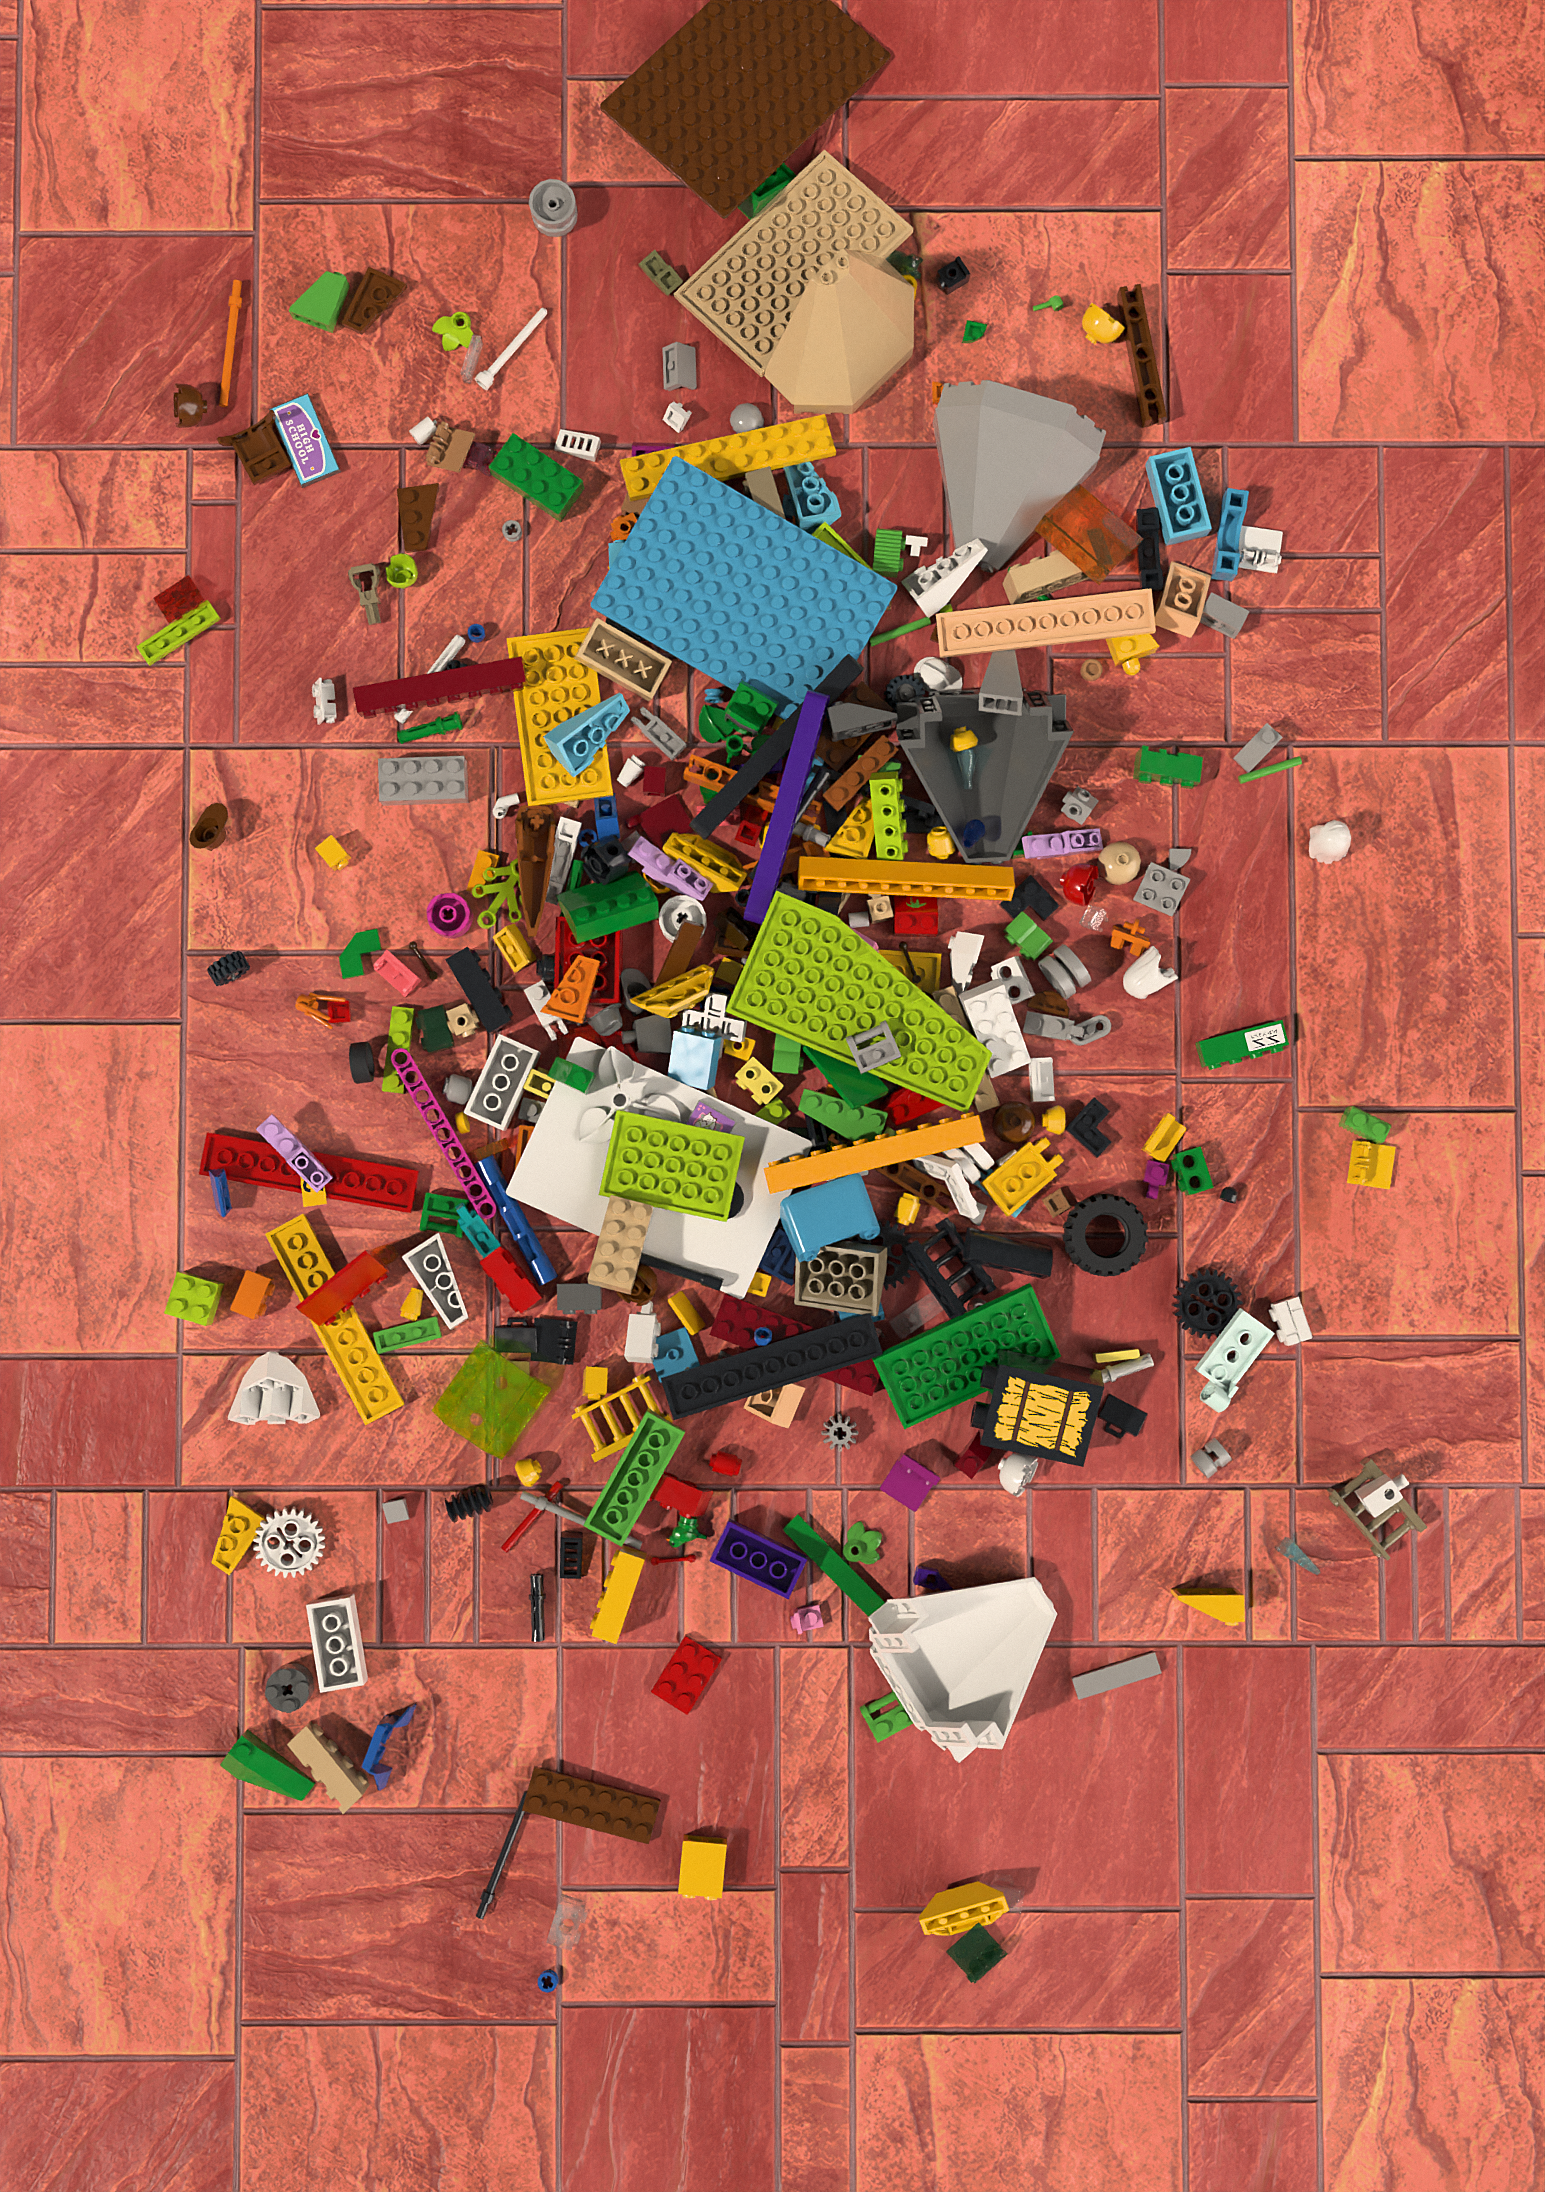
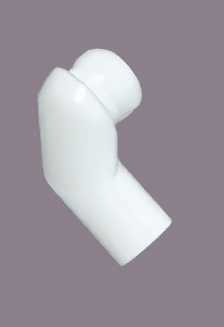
[493,793,520,819]

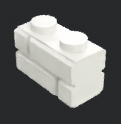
[1269,1296,1313,1346]

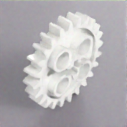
[253,1506,325,1578]

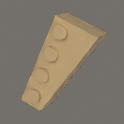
[287,1721,370,1814]

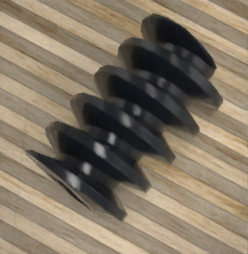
[445,1484,493,1523]

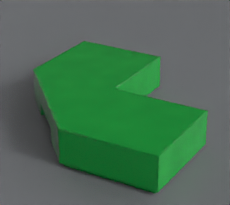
[339,929,382,980]

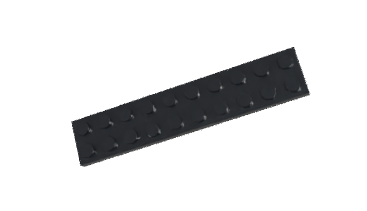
[661,1313,883,1420]

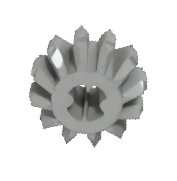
[821,1414,858,1452]

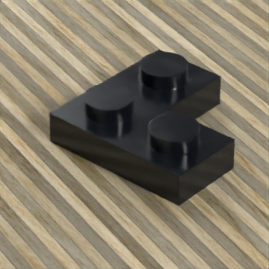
[999,875,1060,921]
[1065,1097,1111,1158]

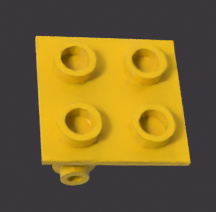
[1347,1141,1396,1190]

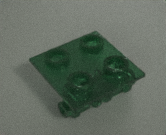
[946,1922,1007,1983]

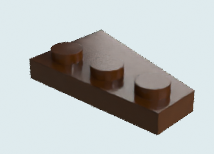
[397,483,440,553]

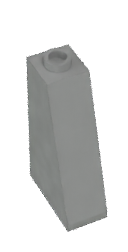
[979,650,1023,716]

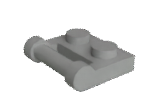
[846,1020,901,1074]

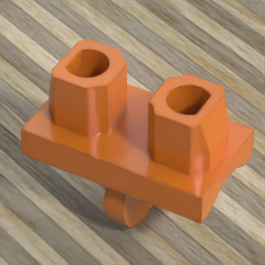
[1110,918,1150,957]

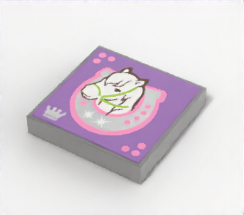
[686,1100,737,1133]

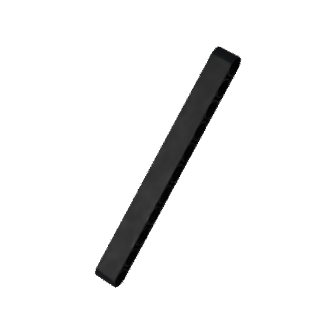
[688,653,865,840]

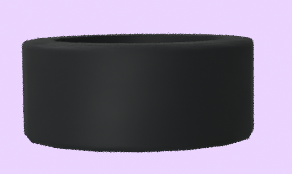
[349,1041,375,1084]

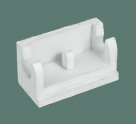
[1028,1057,1055,1102]

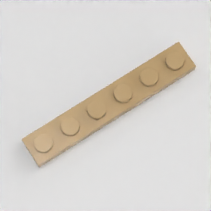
[932,985,1000,1112]

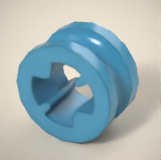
[704,689,724,704]

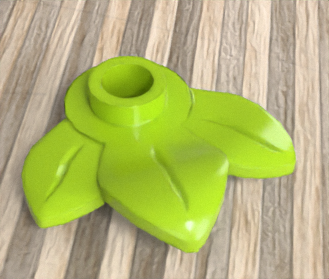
[432,312,474,351]

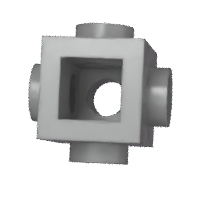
[1061,786,1099,825]

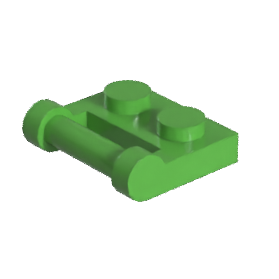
[859,1689,913,1743]

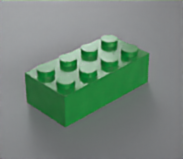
[489,433,585,523]

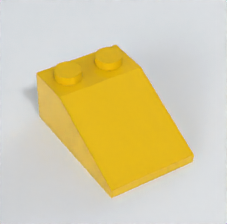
[1171,1588,1245,1626]

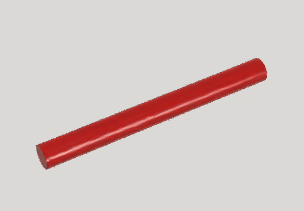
[501,1480,564,1553]

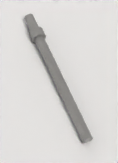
[520,1491,643,1549]

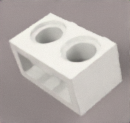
[991,956,1035,1006]

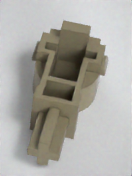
[348,563,381,625]

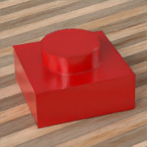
[327,1000,351,1024]

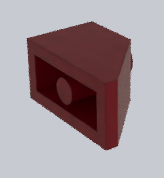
[953,1430,993,1480]

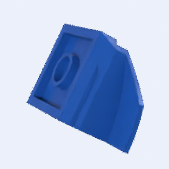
[362,1703,417,1791]

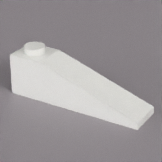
[948,931,984,1003]

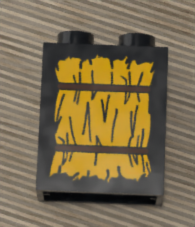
[970,1349,1104,1467]

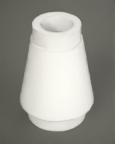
[617,755,646,787]

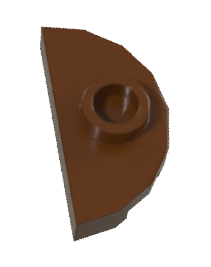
[1026,990,1069,1018]

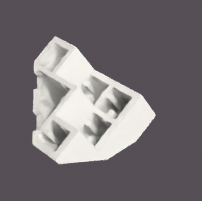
[228,1352,320,1425]

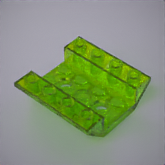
[431,1339,552,1460]

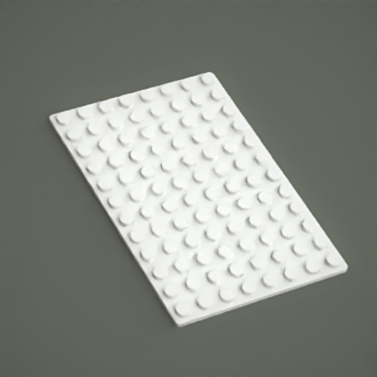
[506,1037,812,1299]

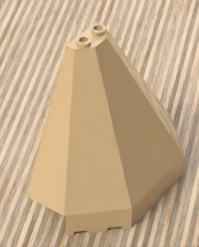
[764,248,914,414]

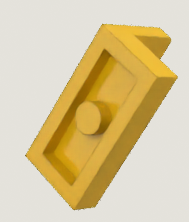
[1141,1113,1186,1163]

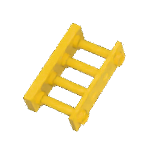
[571,1373,673,1462]

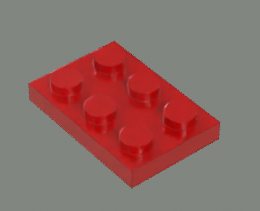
[651,1634,722,1715]

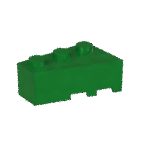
[1133,745,1203,789]

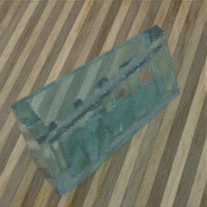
[1275,1537,1321,1575]

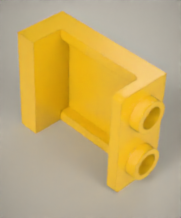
[678,1835,727,1900]

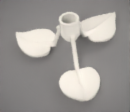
[579,1046,681,1144]

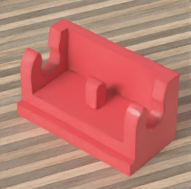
[373,950,422,997]

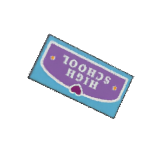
[269,393,341,488]

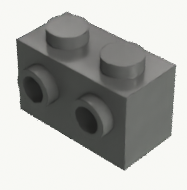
[557,1283,602,1314]

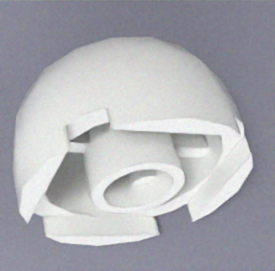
[998,1453,1038,1497]

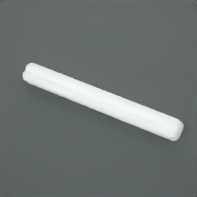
[394,635,465,724]

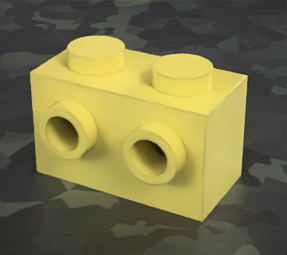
[735,1057,784,1105]
[523,1067,556,1099]

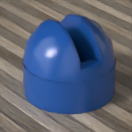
[468,624,485,643]
[754,1327,772,1346]

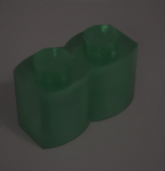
[415,1005,455,1054]

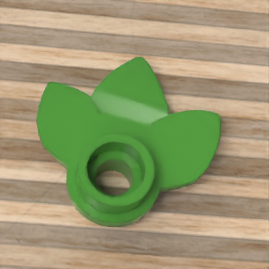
[843,1521,882,1564]

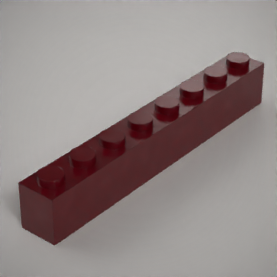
[353,656,529,719]

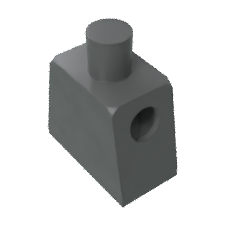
[621,1014,672,1055]

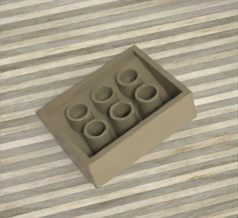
[794,1240,887,1317]

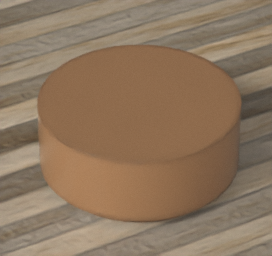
[1080,659,1103,682]

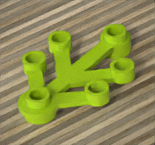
[472,858,522,929]

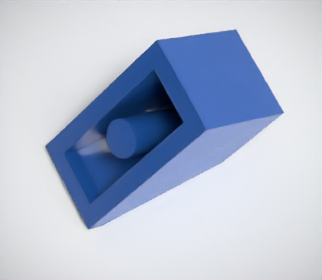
[594,793,620,839]

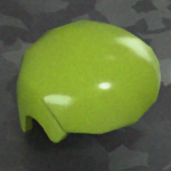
[385,553,418,589]

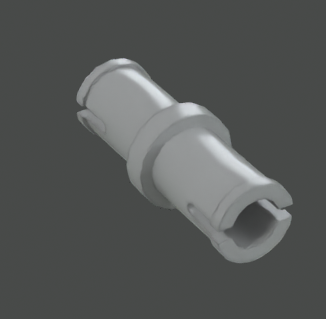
[792,822,831,848]

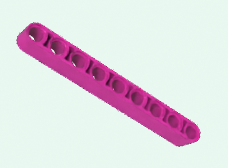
[391,1048,496,1219]

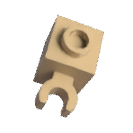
[866,894,893,924]

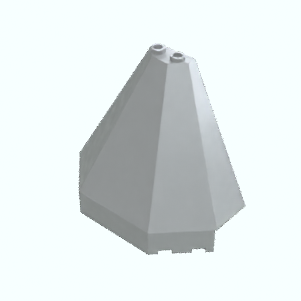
[933,380,1106,573]

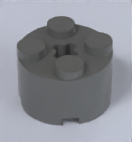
[265,1663,314,1713]

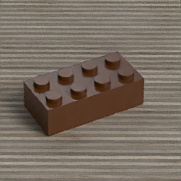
[814,681,894,773]

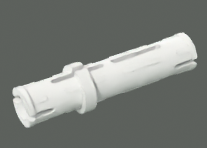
[1100,1353,1154,1383]

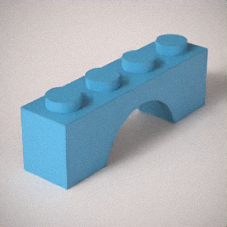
[1211,488,1249,582]

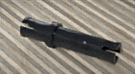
[529,1573,546,1642]

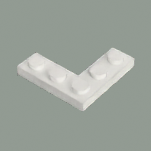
[912,1155,980,1219]

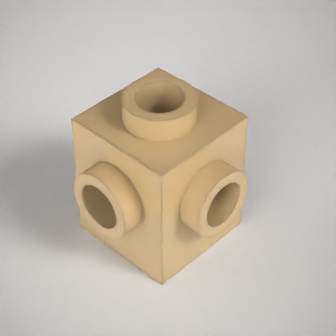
[446,1003,480,1038]

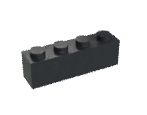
[445,946,514,1035]

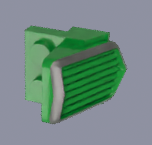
[723,680,779,737]

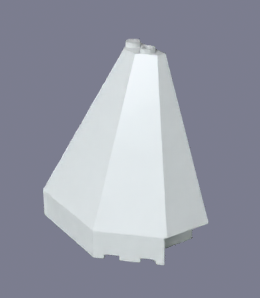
[869,1577,1057,1763]

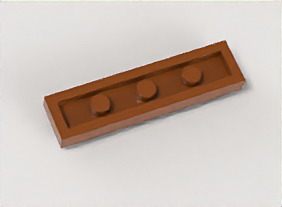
[822,734,899,812]

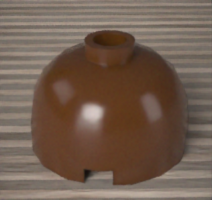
[173,383,207,428]
[992,1101,1035,1144]
[616,1263,658,1306]

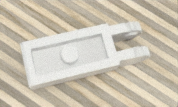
[524,980,568,1041]

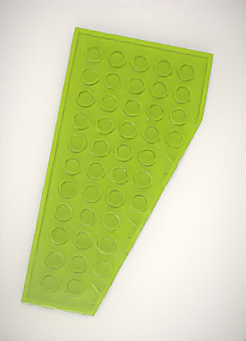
[725,891,993,1113]

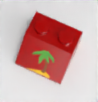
[893,895,938,937]

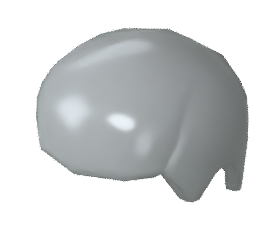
[730,403,764,434]

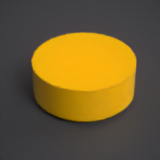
[455,1111,470,1134]

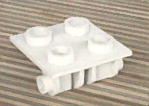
[1238,526,1283,574]

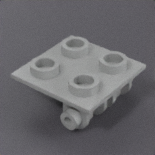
[1133,862,1191,917]

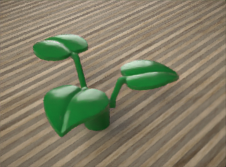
[699,704,789,804]

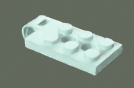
[1194,1308,1275,1413]

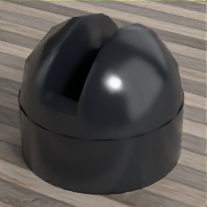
[735,889,750,907]
[1219,1187,1238,1204]

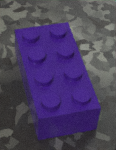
[709,1518,807,1599]

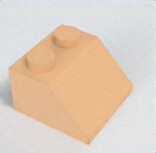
[744,1383,805,1429]

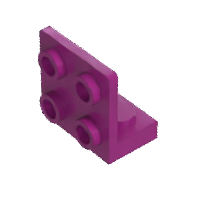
[880,1452,940,1512]

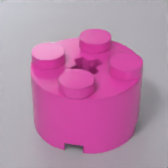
[427,893,473,939]

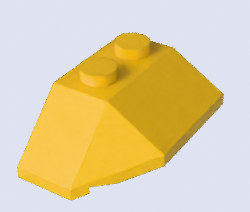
[663,833,748,893]
[630,964,714,1018]
[919,1881,1009,1936]

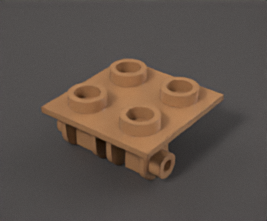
[425,421,475,473]

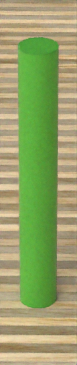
[869,617,931,647]
[1238,756,1302,784]

